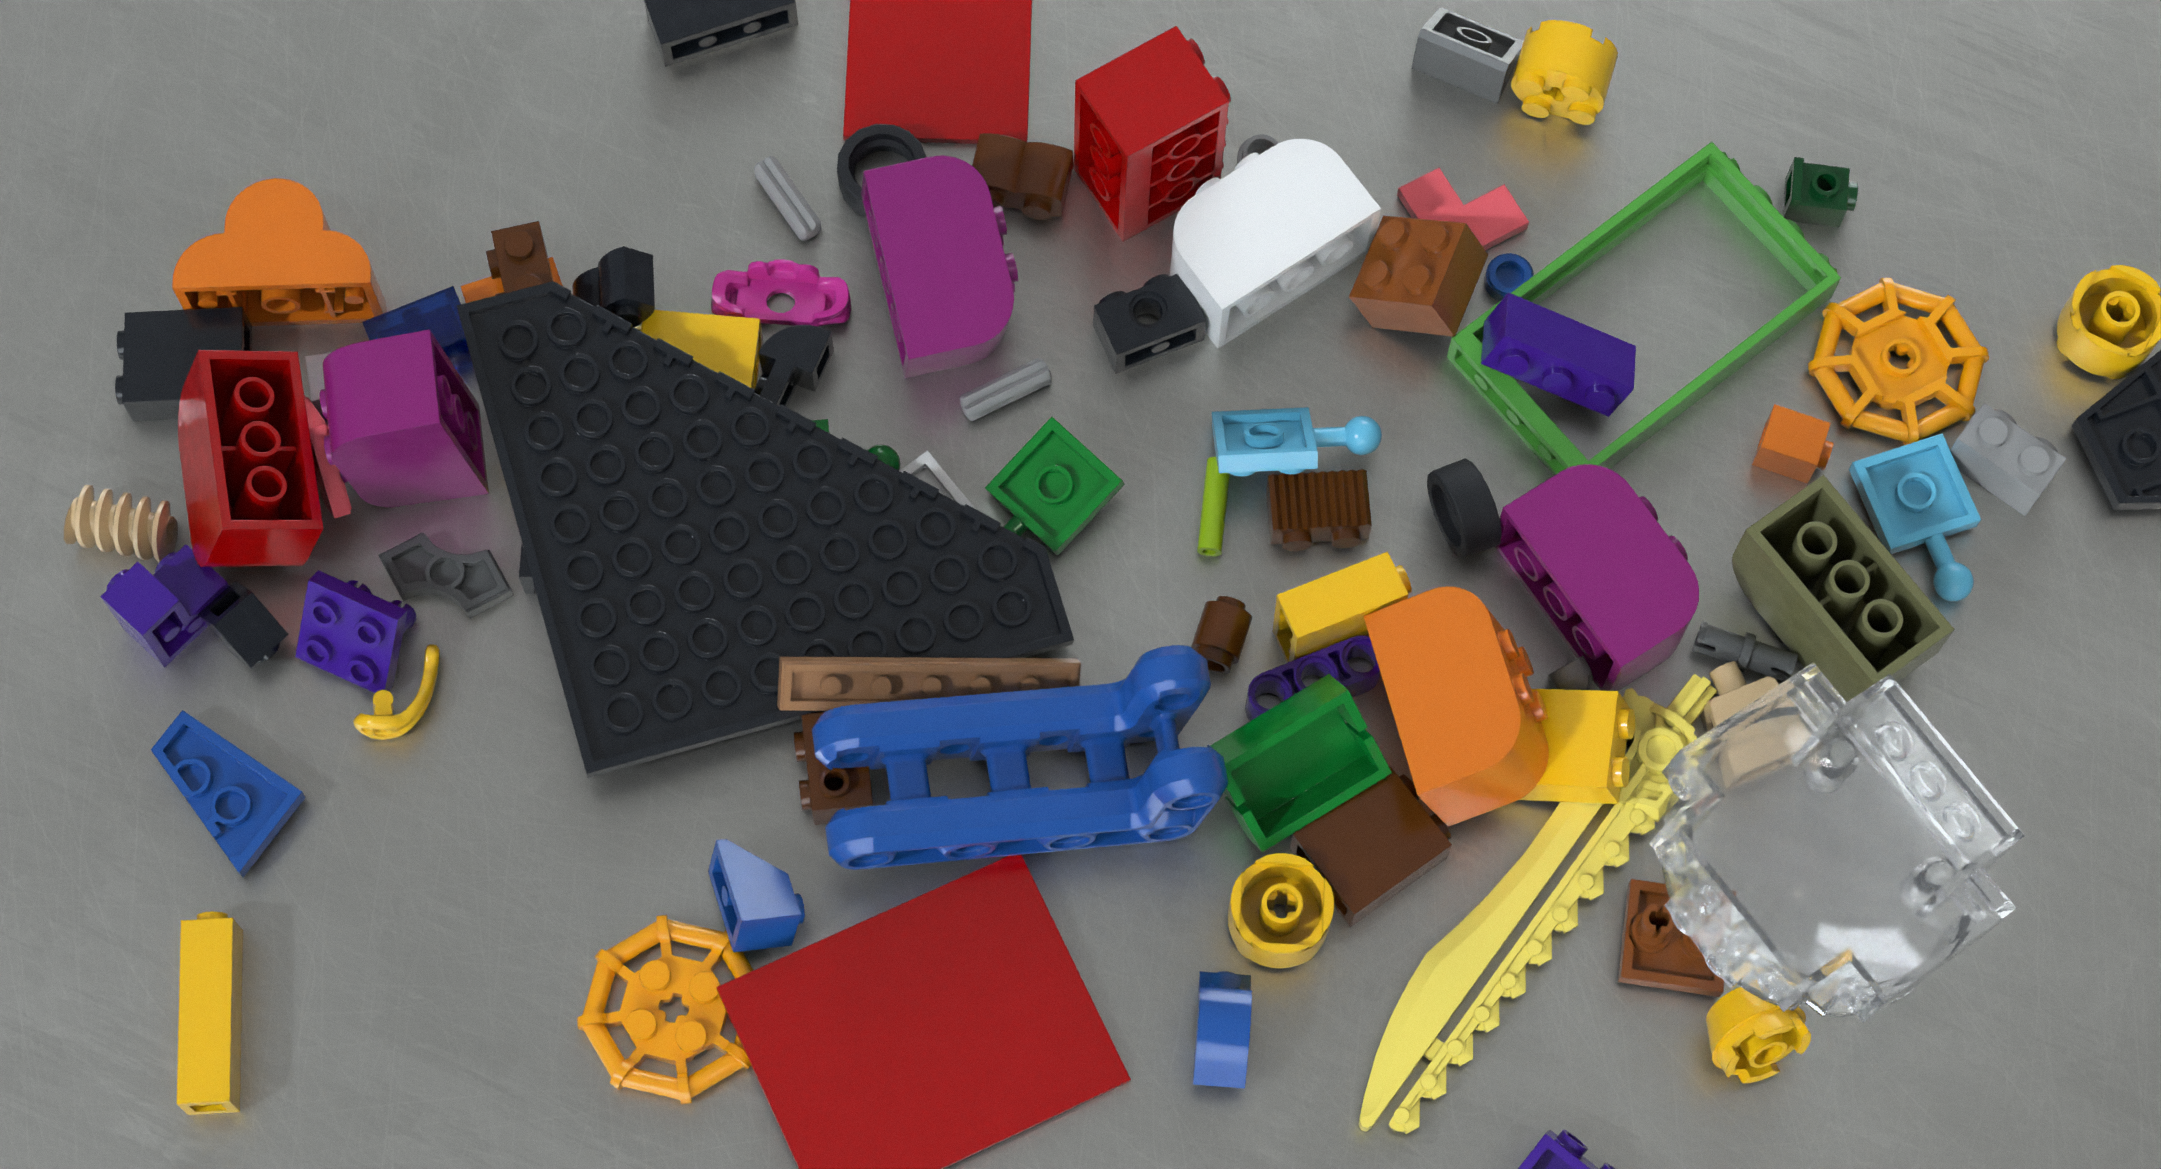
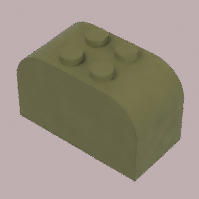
[1732,475,1955,711]

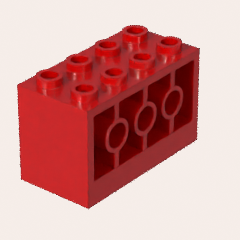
[1073,26,1231,242]

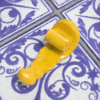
[353,644,440,740]

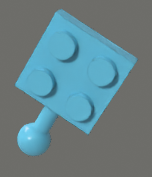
[1212,407,1382,476]
[1849,433,1981,601]

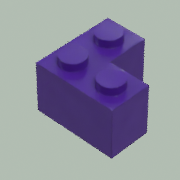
[100,544,230,668]

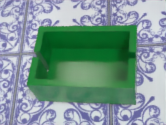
[1210,674,1392,852]

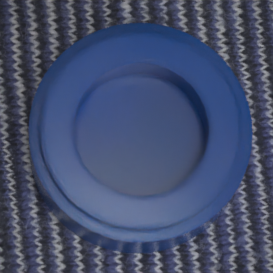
[1484,253,1534,302]

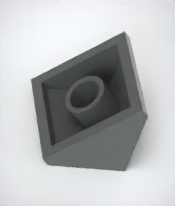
[1412,7,1523,104]

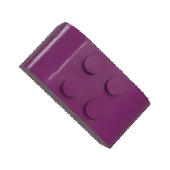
[861,155,1018,379]
[319,329,489,508]
[1495,464,1699,691]

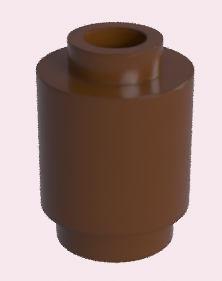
[1191,596,1252,674]

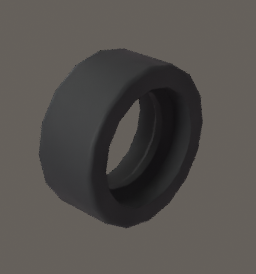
[837,124,926,216]
[1427,458,1502,559]

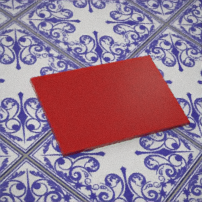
[843,0,1032,144]

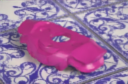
[711,259,851,327]

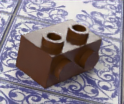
[486,221,554,296]
[794,712,874,825]

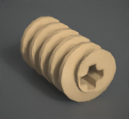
[64,485,178,563]

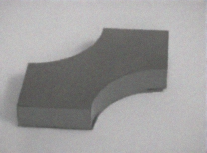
[379,532,514,618]

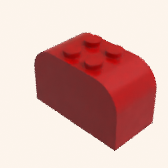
[178,350,324,567]

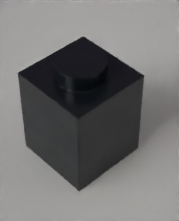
[198,581,289,668]

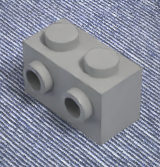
[1950,403,2066,516]

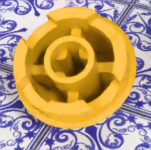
[1706,982,1811,1084]

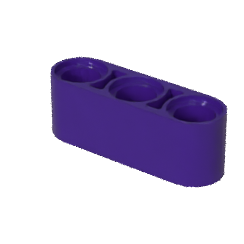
[1245,635,1381,721]

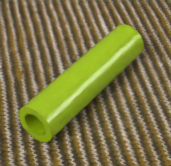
[1197,457,1230,557]

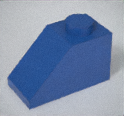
[708,839,805,952]

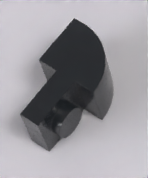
[755,325,834,407]

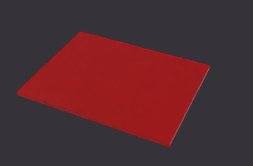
[716,855,1131,1169]

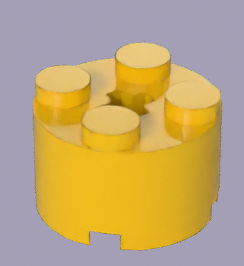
[1511,20,1618,125]
[2057,265,2161,379]
[1228,853,1334,968]

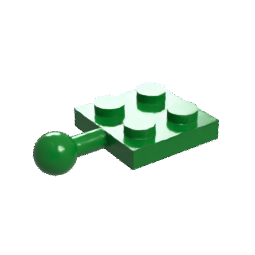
[985,417,1125,556]

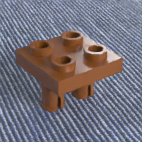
[1618,879,1733,997]

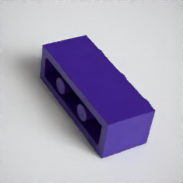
[1481,292,1636,417]

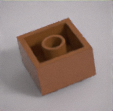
[1349,216,1488,337]

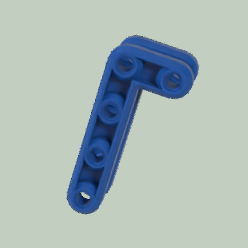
[812,645,1228,870]

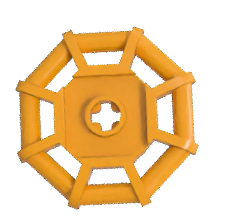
[1808,277,1989,445]
[577,914,753,1105]

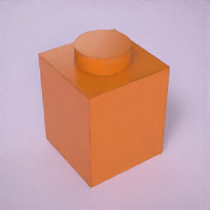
[1752,404,1834,484]

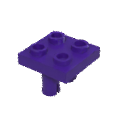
[295,570,417,693]

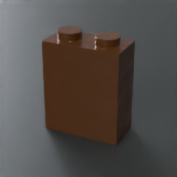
[1289,766,1452,927]

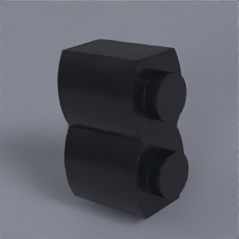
[572,246,655,327]

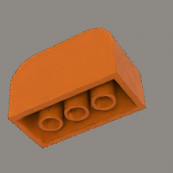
[1363,586,1549,827]

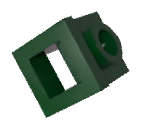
[1783,157,1858,227]

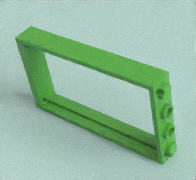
[1447,142,1841,475]

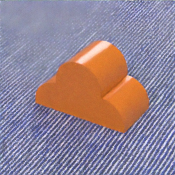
[172,178,387,326]

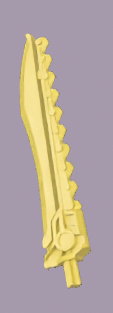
[1358,674,1717,1134]

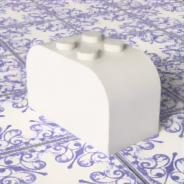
[1170,139,1381,349]

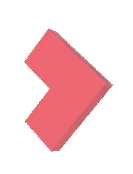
[1397,168,1529,251]
[304,395,352,519]

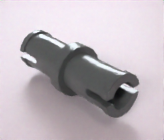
[1692,621,1798,684]

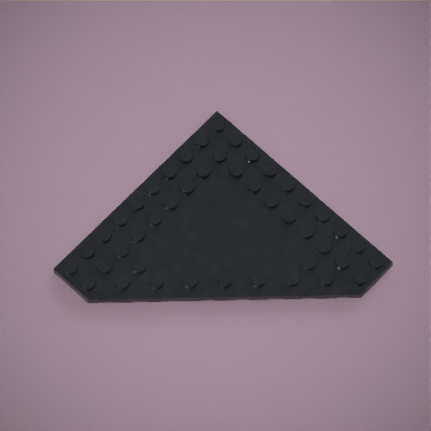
[457,281,1074,778]

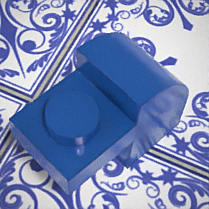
[1193,971,1252,1088]

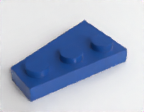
[151,710,306,878]

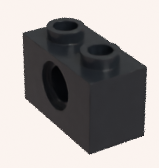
[1093,274,1206,374]

